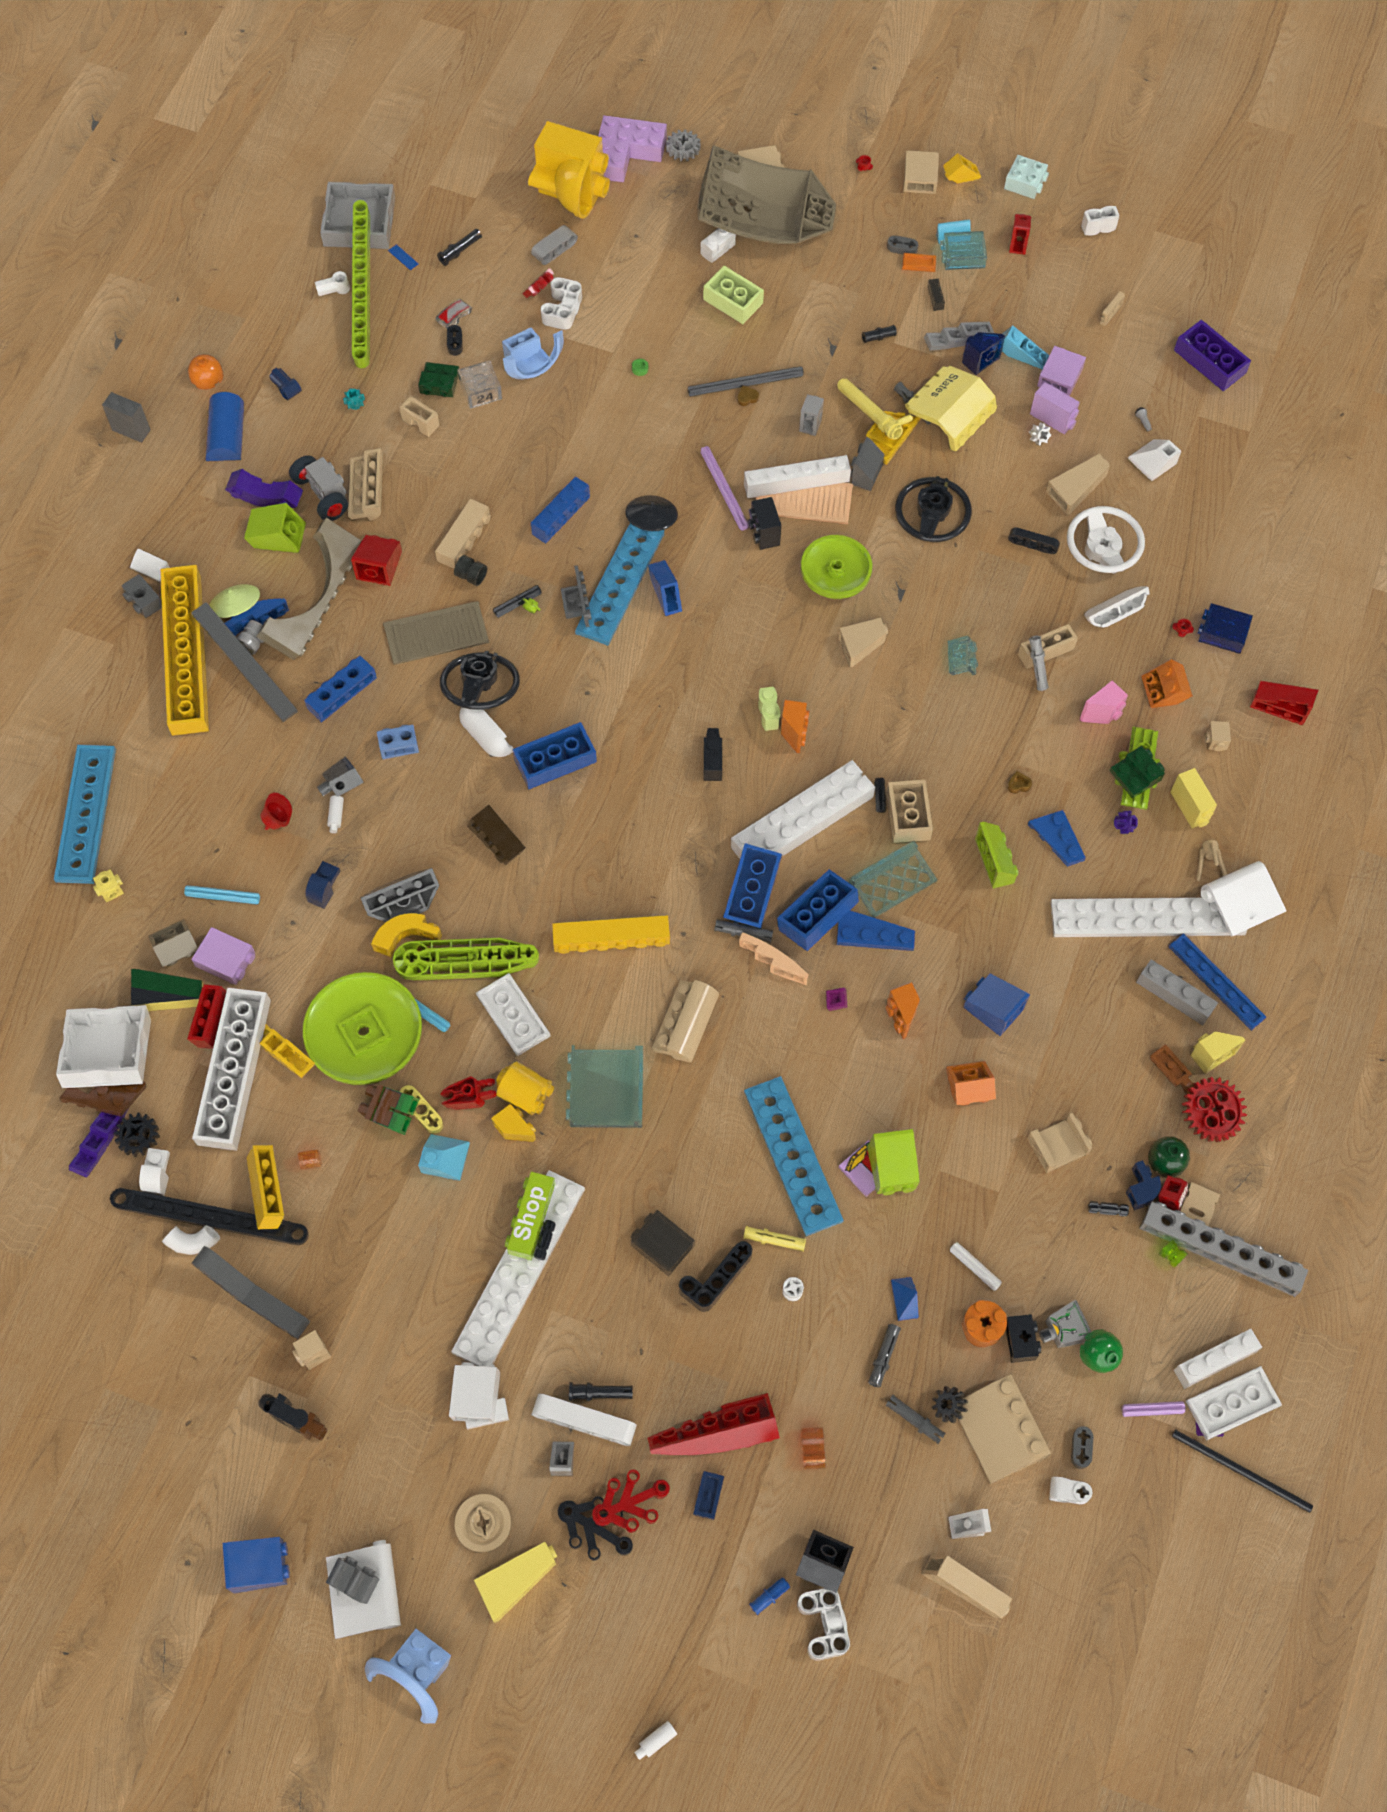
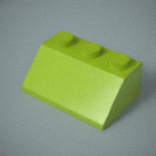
[975,822,1018,888]

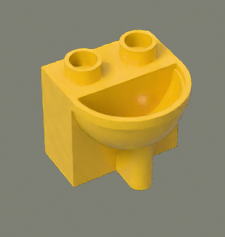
[528,121,610,219]

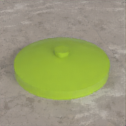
[801,535,873,599]

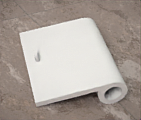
[1201,861,1286,937]
[326,1540,401,1639]

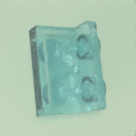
[948,635,978,675]

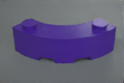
[225,469,303,509]

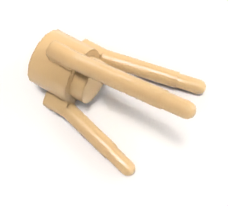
[1196,840,1227,881]

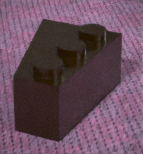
[467,805,526,865]

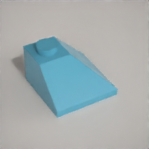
[418,1134,470,1181]

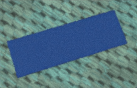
[388,244,419,270]

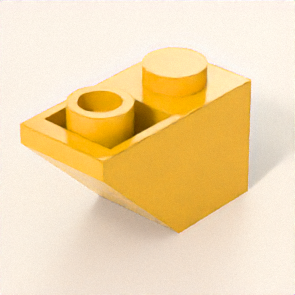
[491,1104,536,1142]

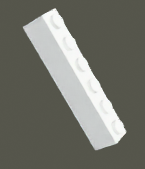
[744,455,851,498]

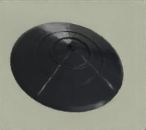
[625,495,678,531]

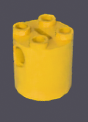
[496,1061,555,1116]

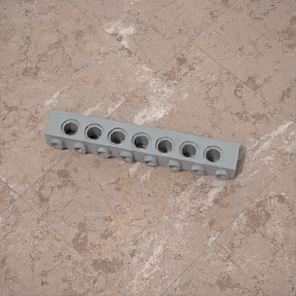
[1140,1202,1308,1297]

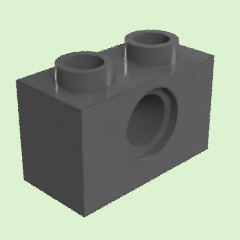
[121,574,162,618]

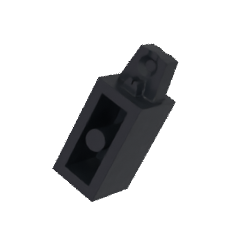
[703,728,722,781]

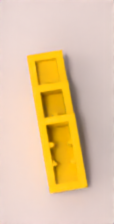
[260,1024,315,1078]

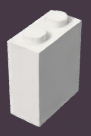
[449,1362,500,1423]

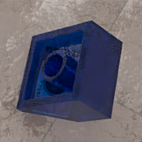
[962,332,1005,375]

